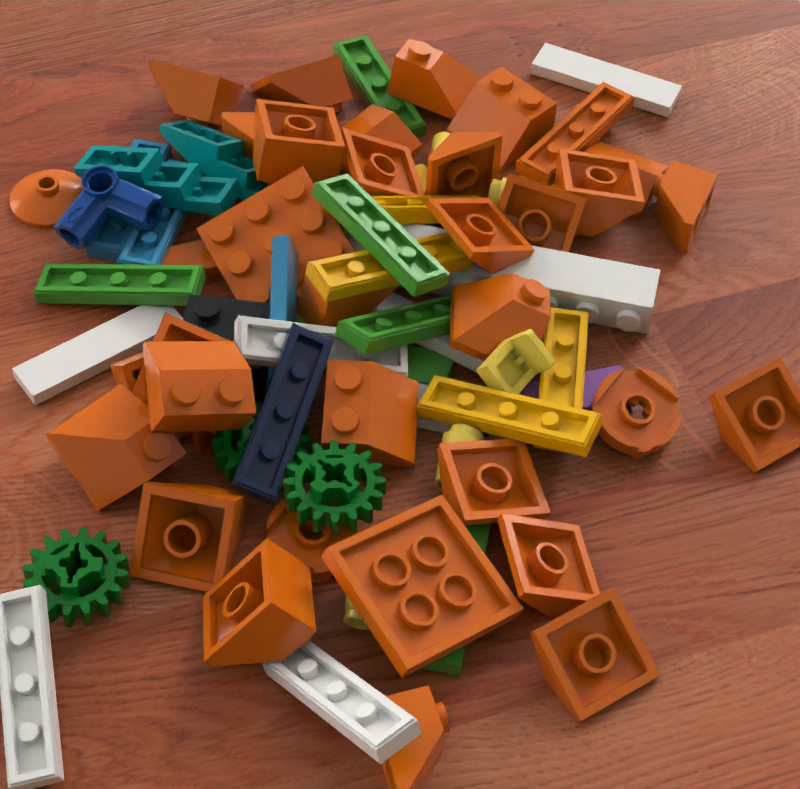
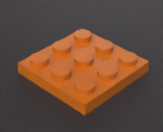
[196,166,355,306]
[321,495,524,678]

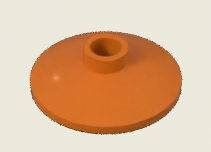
[9,169,83,228]

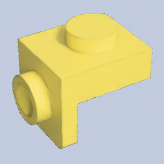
[476,329,556,394]

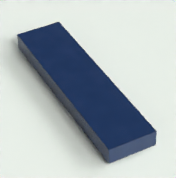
[230,323,334,505]

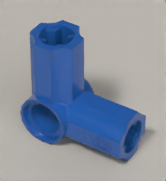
[54,165,165,249]

